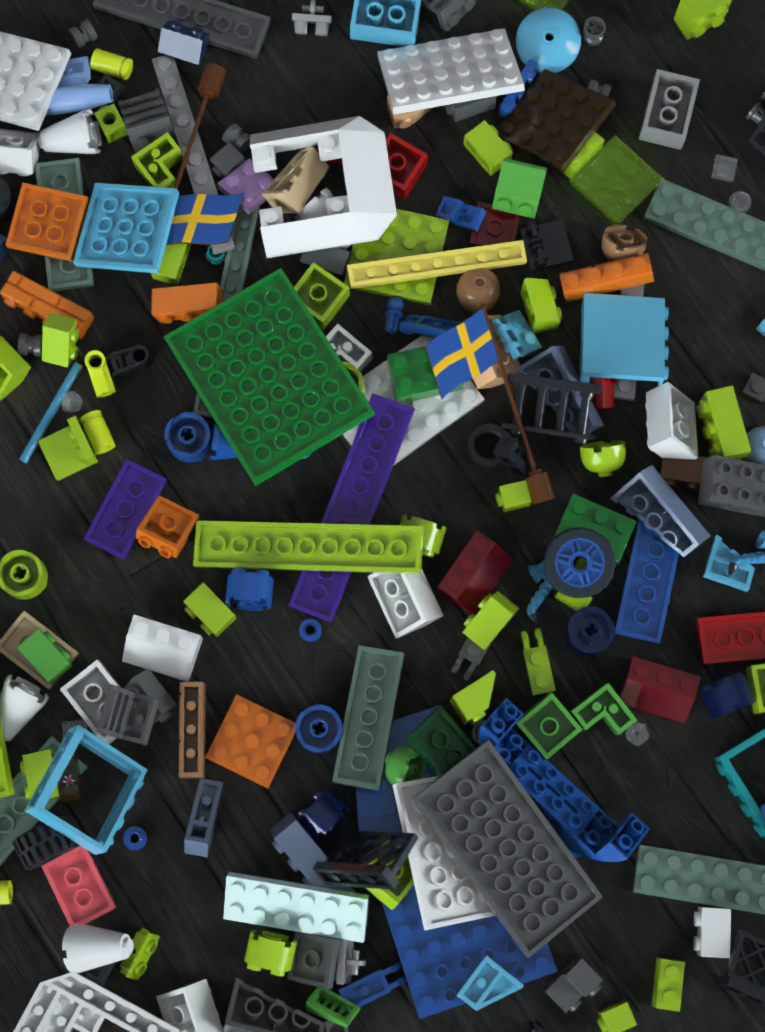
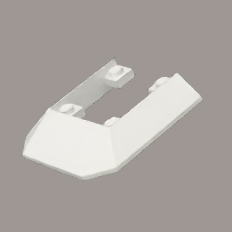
[250,116,397,258]
[13,972,180,1032]

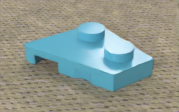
[703,535,755,592]
[457,955,524,1011]

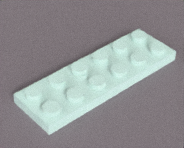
[223,872,369,943]

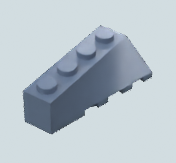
[517,346,604,434]
[610,465,710,557]

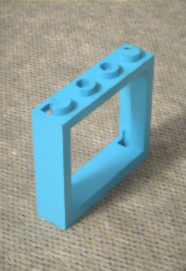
[25,725,148,855]

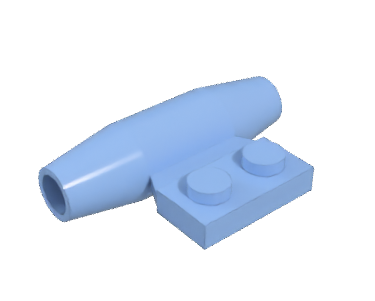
[46,56,113,115]

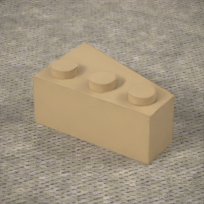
[261,147,329,214]

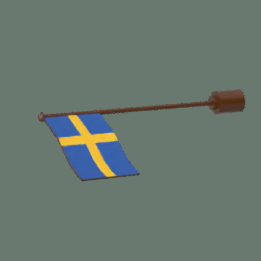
[166,63,244,245]
[425,304,555,505]

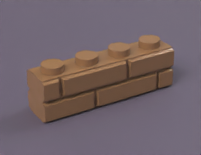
[179,682,206,778]

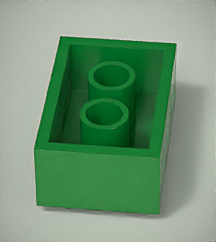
[387,346,464,404]
[552,494,637,567]

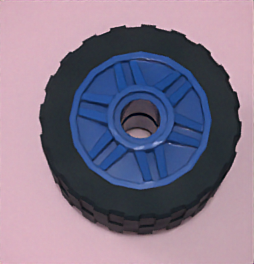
[543,527,616,598]

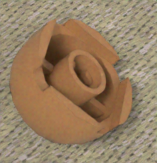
[601,225,647,262]
[456,268,500,313]

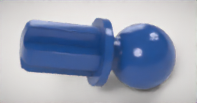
[385,297,404,334]

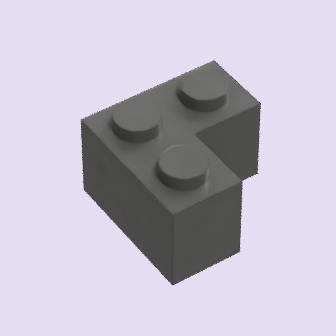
[543,956,603,1013]

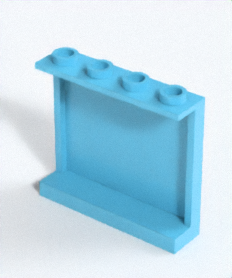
[580,293,669,386]

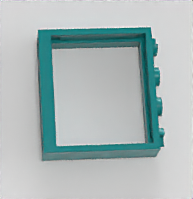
[715,728,765,839]

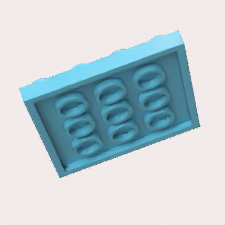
[73,183,179,274]

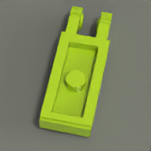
[521,628,556,696]

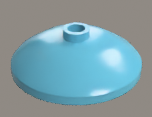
[516,7,581,73]

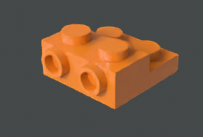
[136,495,199,558]

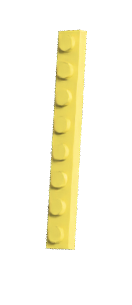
[347,240,527,289]

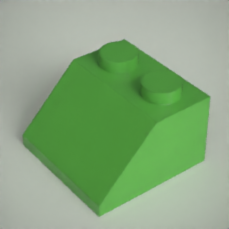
[492,158,547,219]

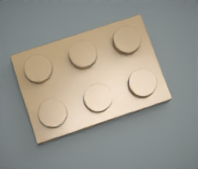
[0,611,79,690]

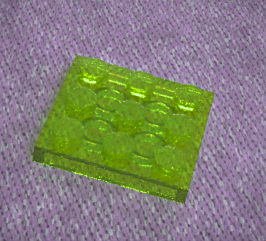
[569,135,663,225]

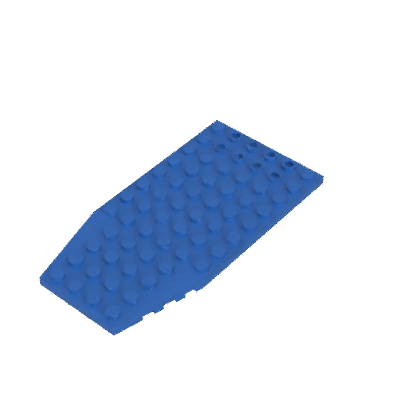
[356,705,557,1019]

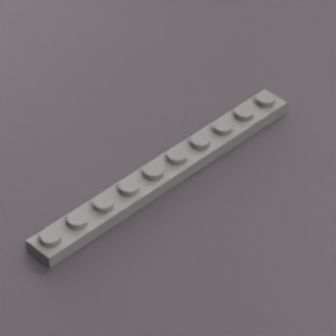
[152,55,235,255]

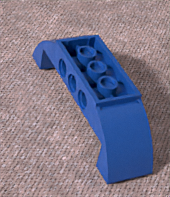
[479,698,650,862]

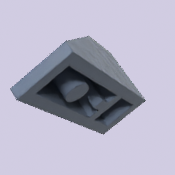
[184,778,223,858]

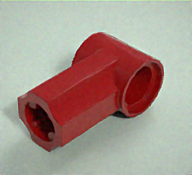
[589,377,617,410]

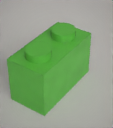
[17,629,73,684]

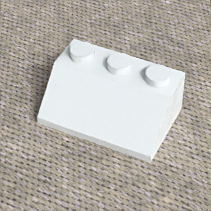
[0,129,40,176]
[645,382,698,459]
[367,568,444,639]
[122,615,203,682]
[156,979,223,1032]

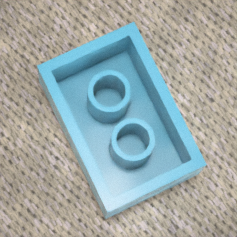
[350,0,421,47]

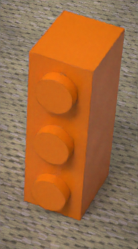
[152,283,223,324]

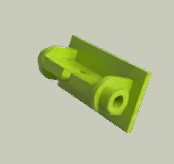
[119,927,160,980]

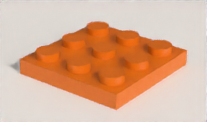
[6,183,89,262]
[205,694,296,789]

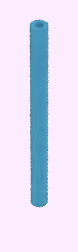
[19,362,83,464]

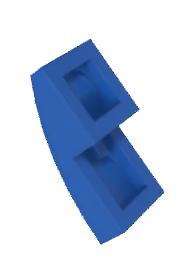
[435,196,486,232]

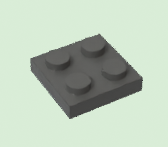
[287,931,340,989]

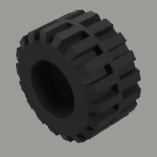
[12,816,78,870]

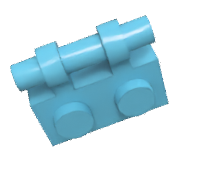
[490,310,542,360]

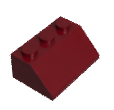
[437,531,513,615]
[619,657,701,724]

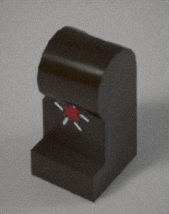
[58,756,82,803]

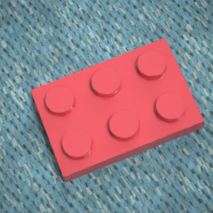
[41,846,117,926]

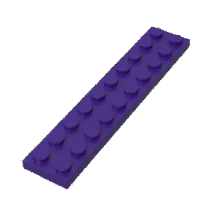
[289,393,415,623]

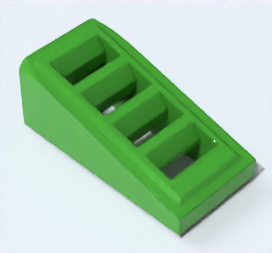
[306,987,360,1027]

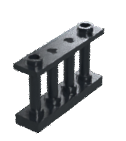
[502,373,602,444]

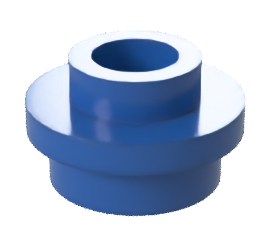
[299,618,322,642]
[123,826,147,850]

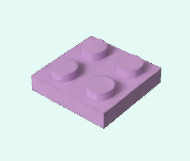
[217,159,274,215]

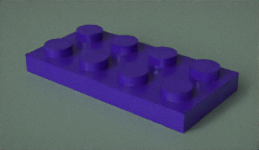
[84,459,168,560]

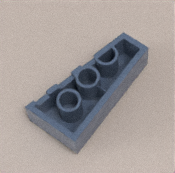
[269,812,356,893]

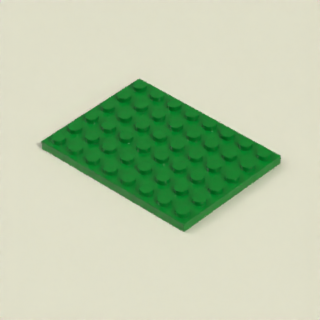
[164,268,375,486]

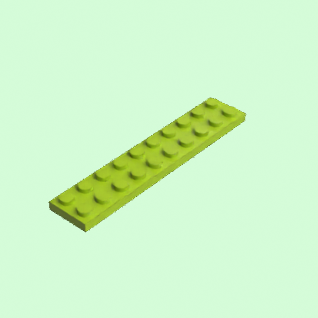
[193,521,424,574]

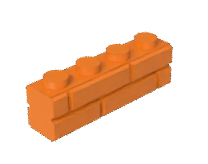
[560,253,654,302]
[0,271,94,340]

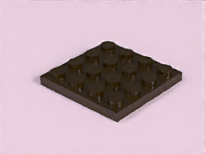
[497,69,616,172]

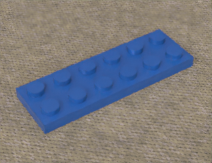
[614,518,679,645]

